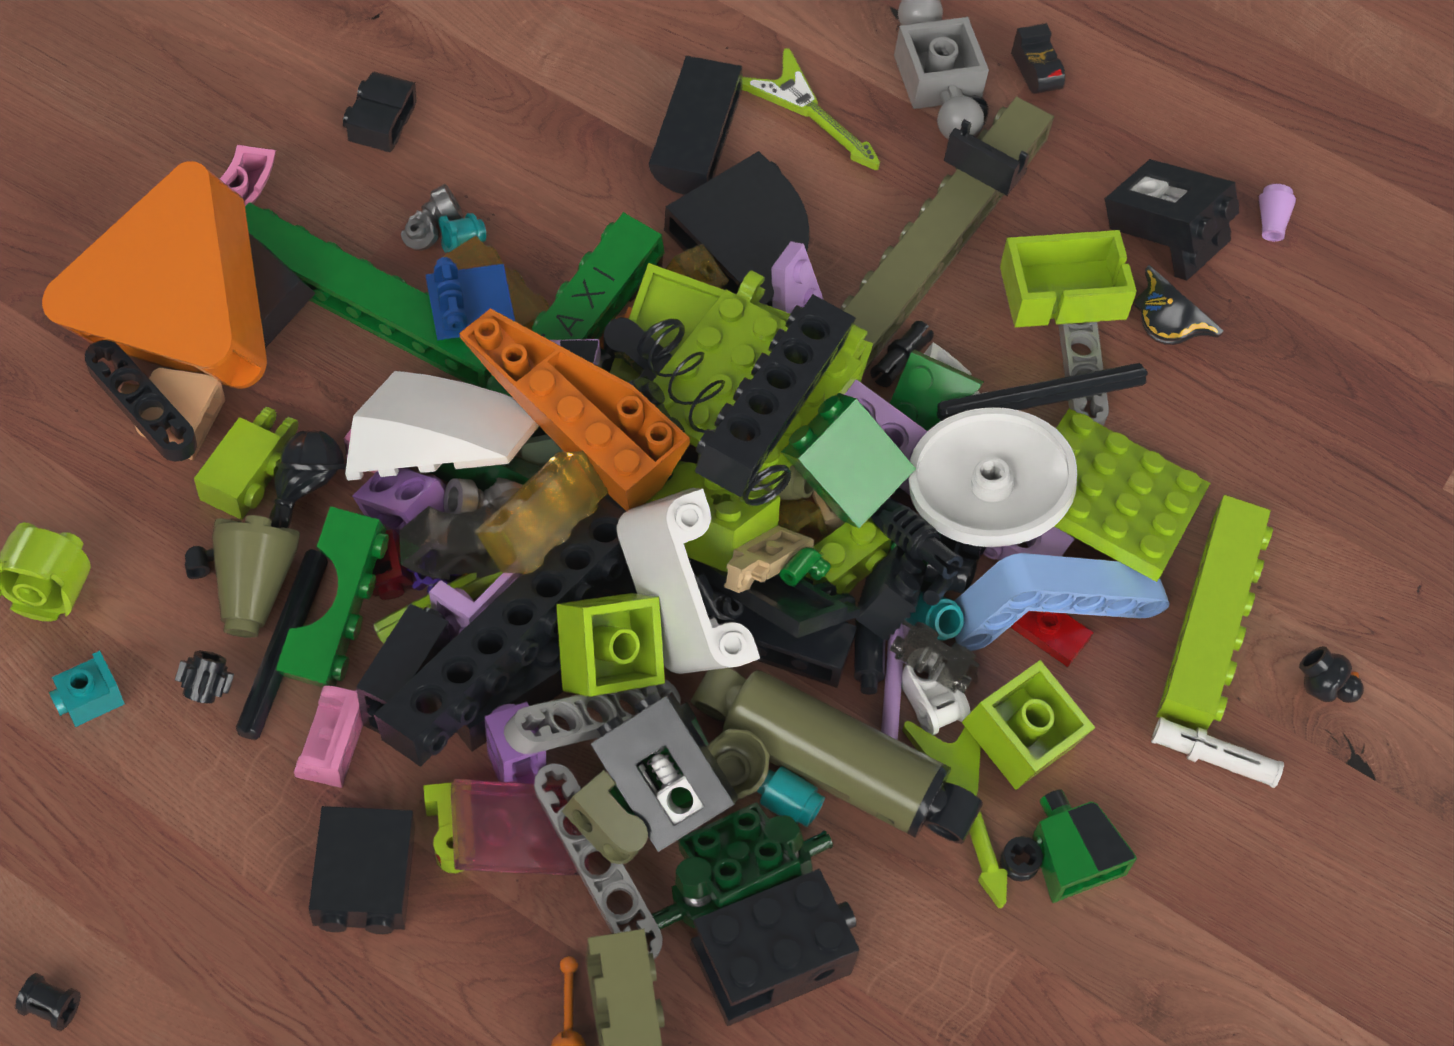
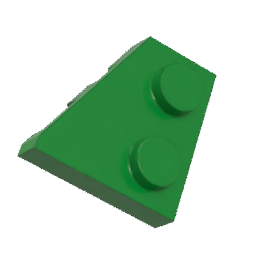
[889,350,984,431]

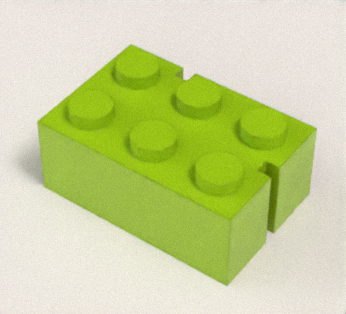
[1000,230,1137,328]

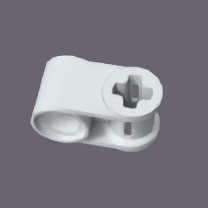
[901,648,971,735]

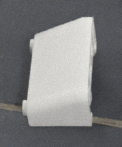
[617,488,760,674]

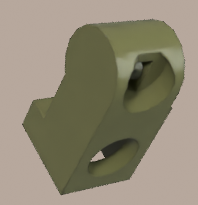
[562,770,648,864]

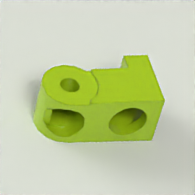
[423,781,474,873]

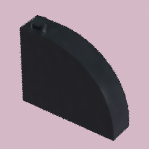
[664,151,809,307]

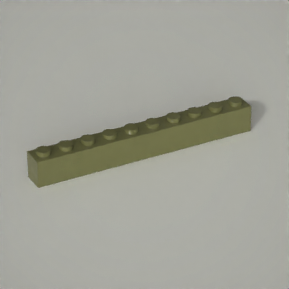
[840,96,1054,374]

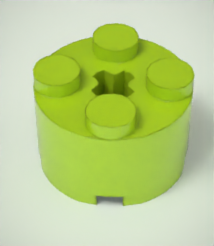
[0,522,91,622]

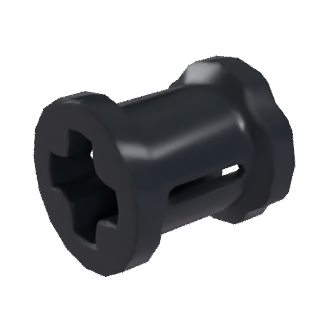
[15,973,81,1031]

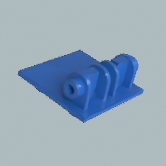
[425,257,516,340]

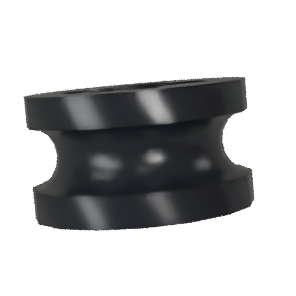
[1000,836,1043,882]

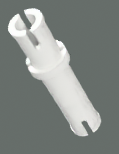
[1151,717,1284,788]

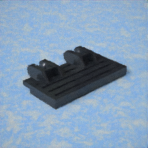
[688,557,860,638]

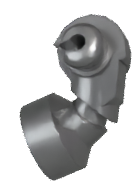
[401,184,463,251]
[444,478,531,522]

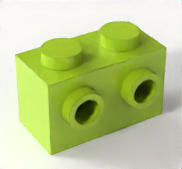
[805,518,891,594]

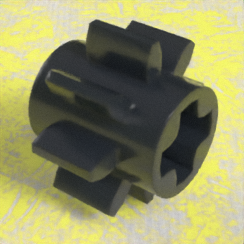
[175,650,234,704]

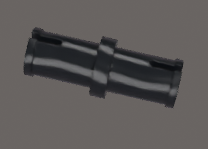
[870,321,934,387]

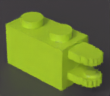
[194,407,299,520]

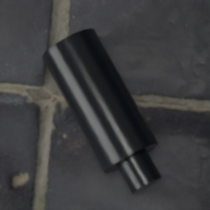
[854,618,885,695]

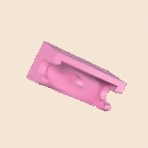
[294,686,363,788]

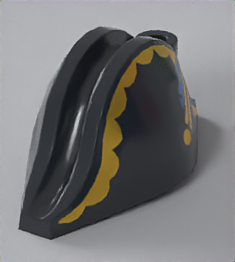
[1133,265,1223,345]

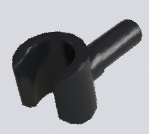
[185,546,214,579]

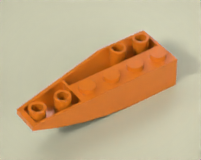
[459,308,690,511]

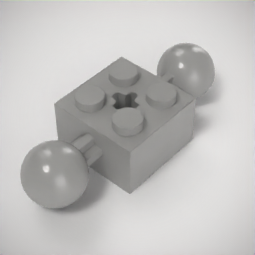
[894,0,989,140]

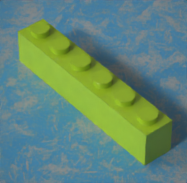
[1156,495,1273,730]

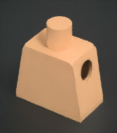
[120,368,225,460]

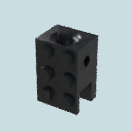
[690,868,860,1027]

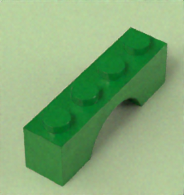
[276,506,389,688]

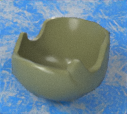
[707,729,770,799]

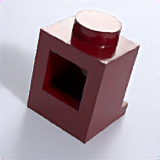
[372,529,414,600]

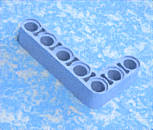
[955,553,1170,652]

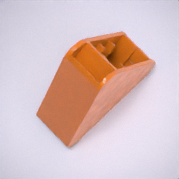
[42,161,267,389]

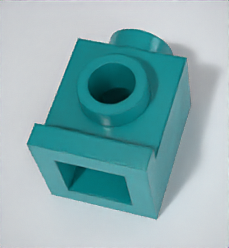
[49,651,125,727]

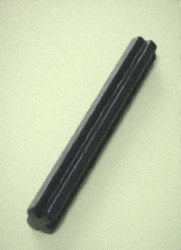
[236,549,328,740]

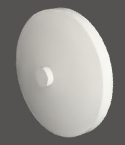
[908,408,1077,547]

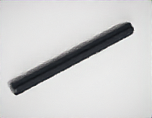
[936,363,1148,421]

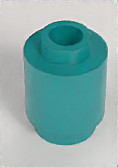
[906,591,964,640]
[757,766,825,828]

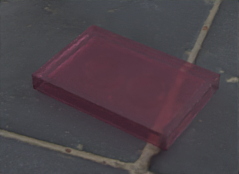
[450,779,589,876]

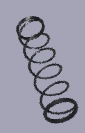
[637,319,791,506]

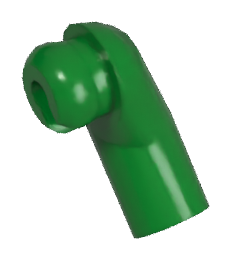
[779,547,831,586]

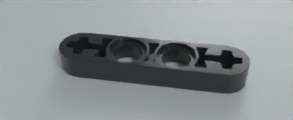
[85,340,197,462]

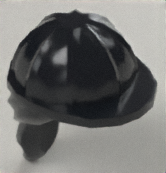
[269,430,347,528]

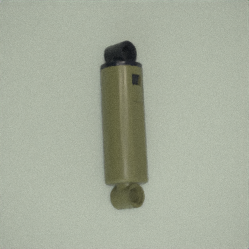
[690,668,983,844]

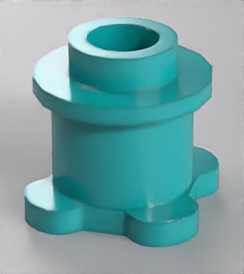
[439,213,487,258]

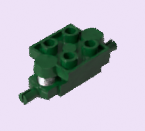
[651,802,833,931]

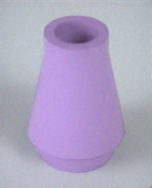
[1258,184,1296,242]

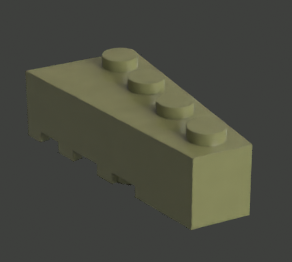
[586,928,668,1046]

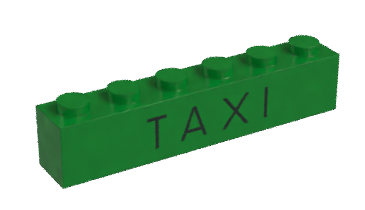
[486,212,665,397]

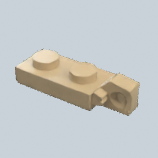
[724,526,814,593]

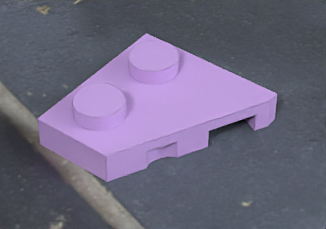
[772,242,824,314]

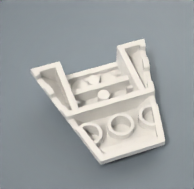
[345,371,539,481]

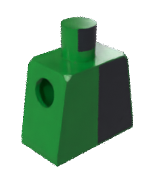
[1032,789,1137,903]

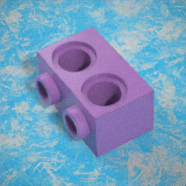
[352,467,447,543]
[485,702,547,799]

